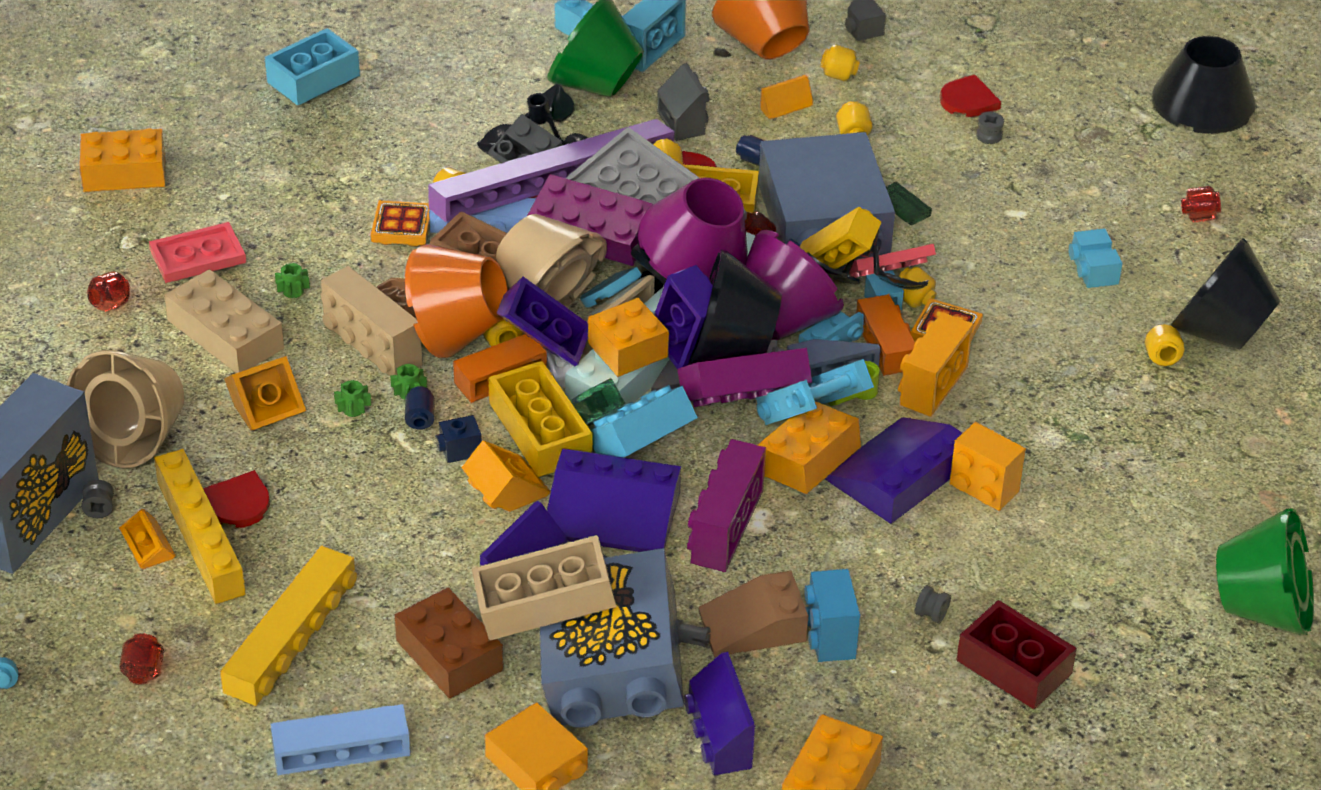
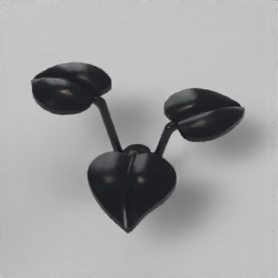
[477,84,588,154]
[807,230,929,290]

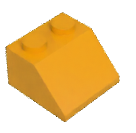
[224,356,306,431]
[461,440,551,512]

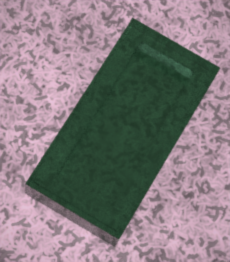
[886,182,932,226]

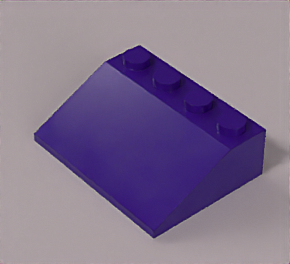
[825,417,962,524]
[547,448,681,552]

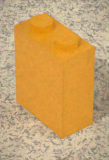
[485,702,588,790]

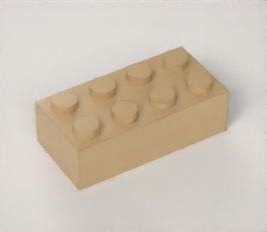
[321,266,422,376]
[164,269,284,373]
[472,535,616,641]

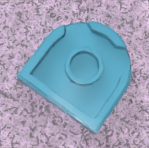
[580,267,642,308]

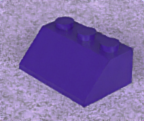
[654,265,713,369]
[497,277,588,366]
[480,500,567,566]
[684,652,755,776]

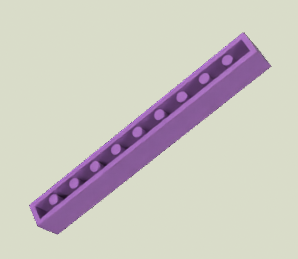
[428,119,674,222]

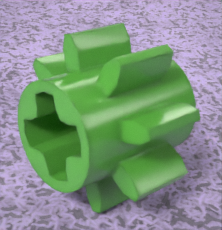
[275,263,310,298]
[390,364,427,400]
[334,380,371,417]

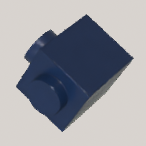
[435,415,482,463]

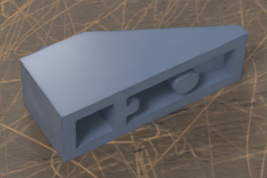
[787,339,881,377]

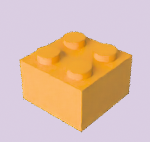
[588,298,669,377]
[949,422,1026,511]

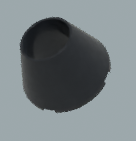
[1152,36,1256,134]
[1171,238,1280,349]
[689,249,782,363]

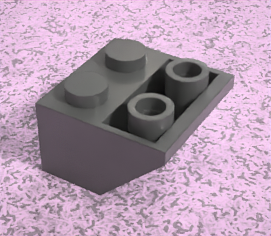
[657,63,709,141]
[487,113,563,163]

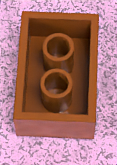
[394,587,503,699]

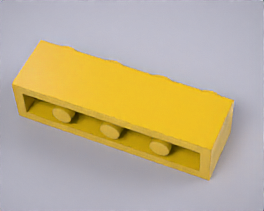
[800,207,882,268]

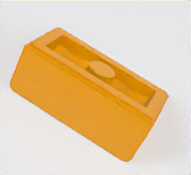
[760,75,813,119]
[119,508,176,569]

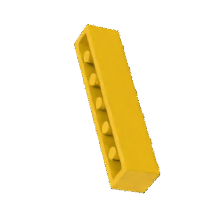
[154,449,246,604]
[220,545,357,706]

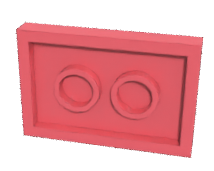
[149,222,246,283]
[844,244,936,278]

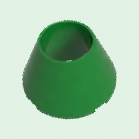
[547,0,644,97]
[1216,508,1314,635]

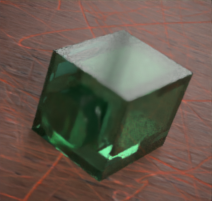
[571,378,626,425]

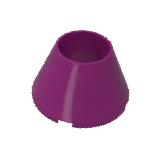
[638,178,748,279]
[745,230,844,341]

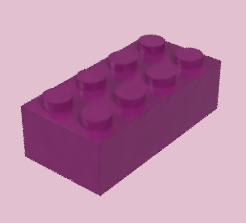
[527,174,653,266]
[677,348,812,407]
[687,439,766,573]

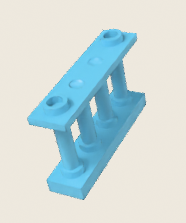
[756,359,874,425]

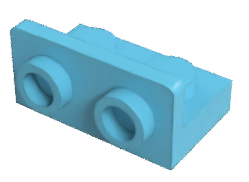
[798,312,864,343]

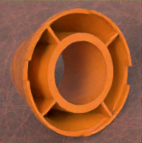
[712,0,809,59]
[405,244,508,359]

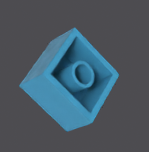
[805,569,860,662]

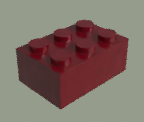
[956,600,1077,710]

